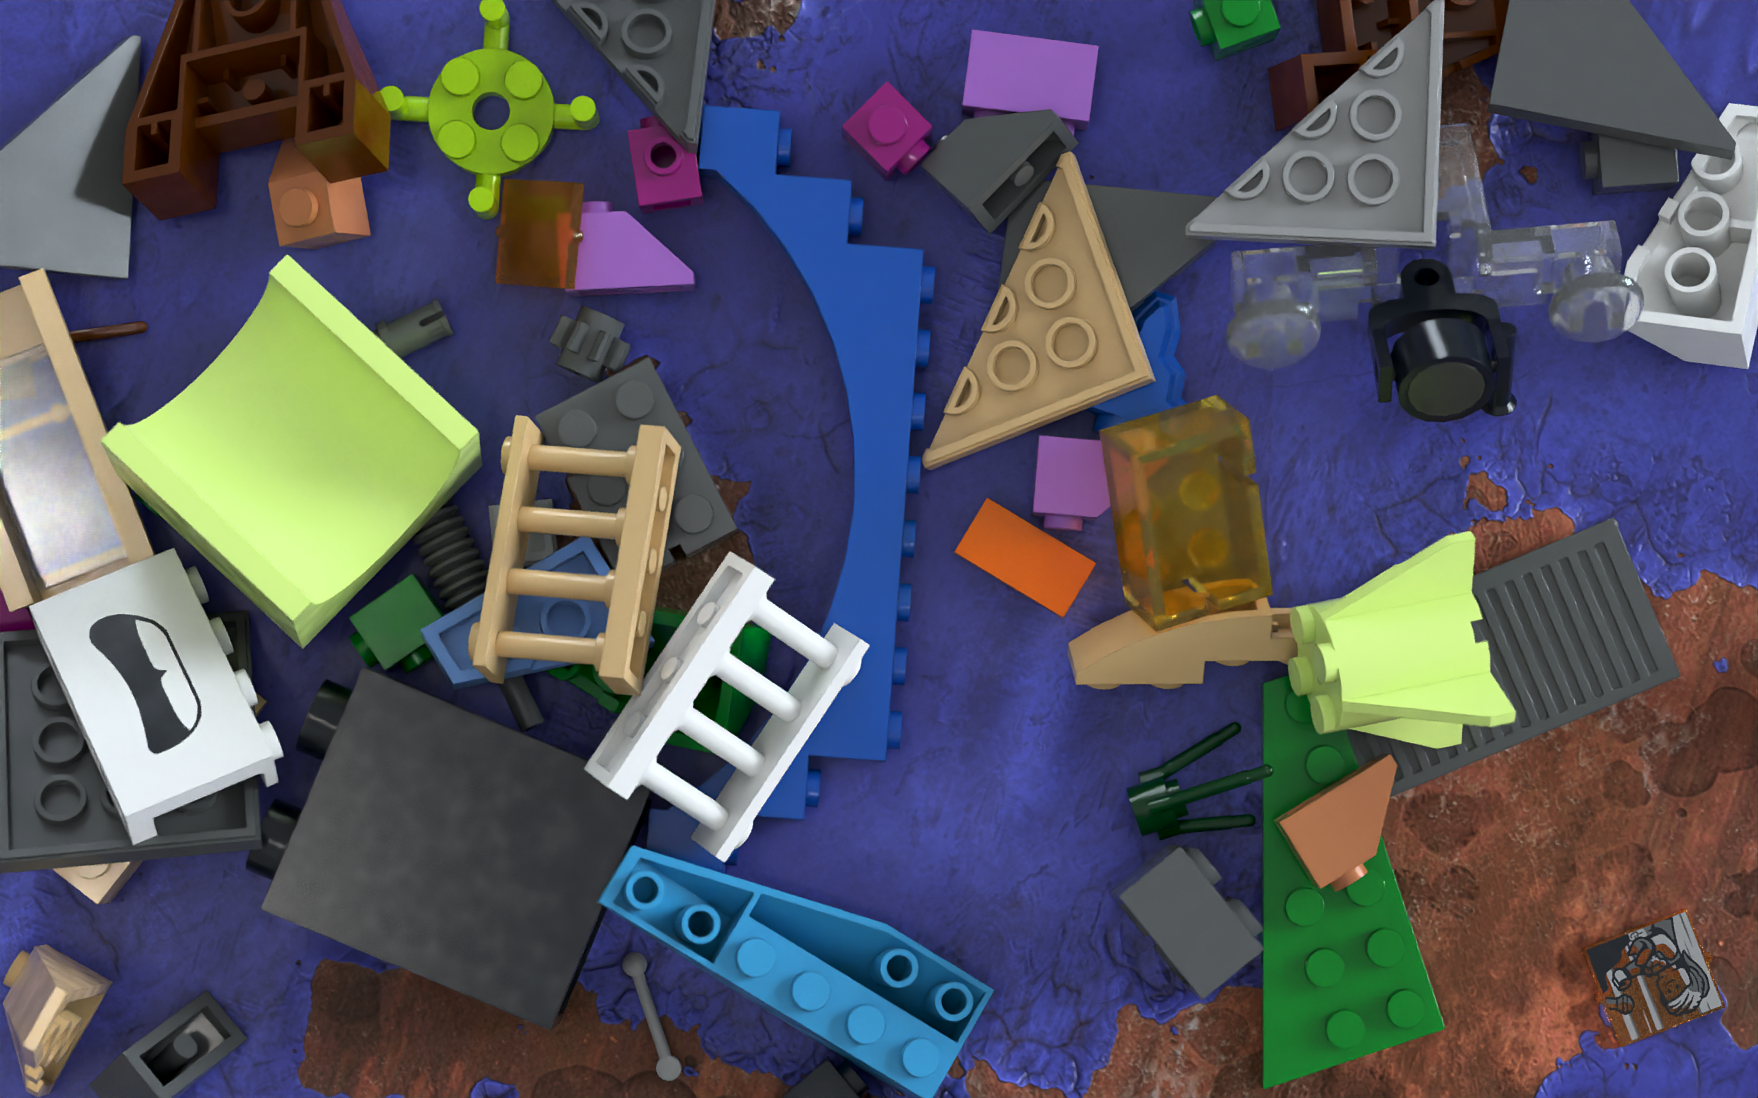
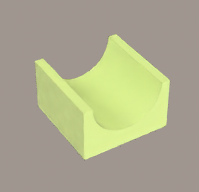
[101,254,482,649]

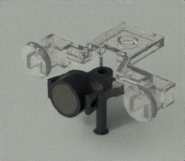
[1225,122,1644,422]

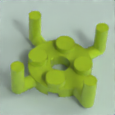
[380,0,599,220]

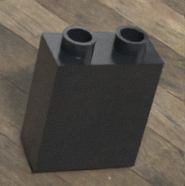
[246,667,656,1030]

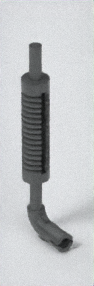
[372,298,545,732]

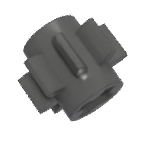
[549,306,631,383]

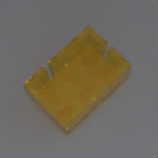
[1099,395,1273,632]

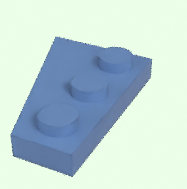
[420,537,655,690]

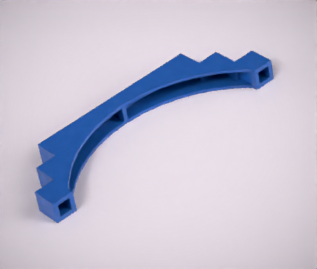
[646,105,935,873]

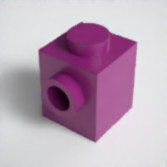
[842,81,932,181]
[627,116,704,214]

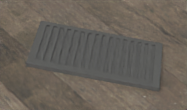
[1346,517,1681,797]

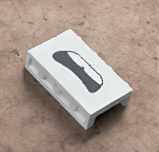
[29,548,283,845]

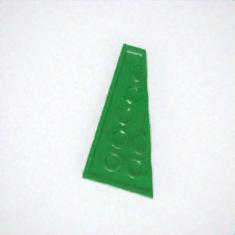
[1261,674,1446,1089]

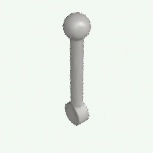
[622,952,682,1081]

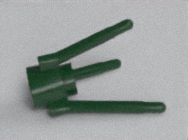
[1126,722,1273,841]

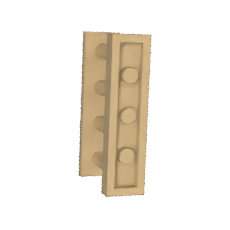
[468,415,681,696]

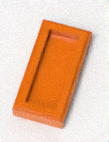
[954,498,1096,619]

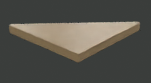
[922,151,1156,470]

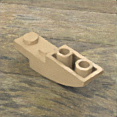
[1068,585,1298,690]

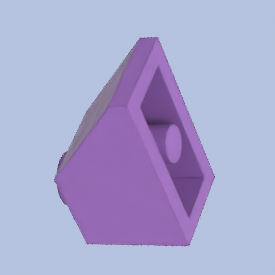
[562,201,696,298]
[1031,435,1167,531]

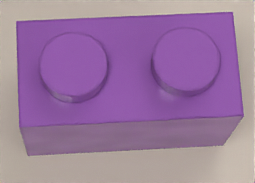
[961,29,1099,136]

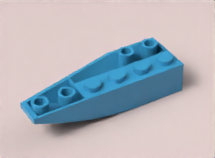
[597,845,994,1098]

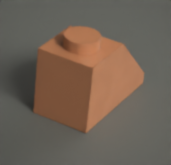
[268,137,371,250]
[1273,753,1397,892]

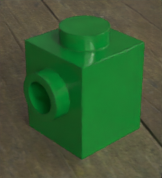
[1189,0,1281,62]
[349,574,445,675]

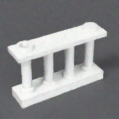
[584,551,870,863]

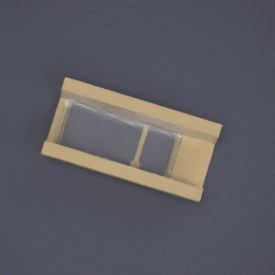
[0,268,156,612]

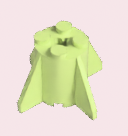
[1288,531,1516,749]

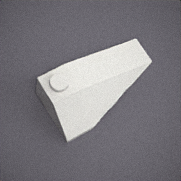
[1614,103,1758,369]

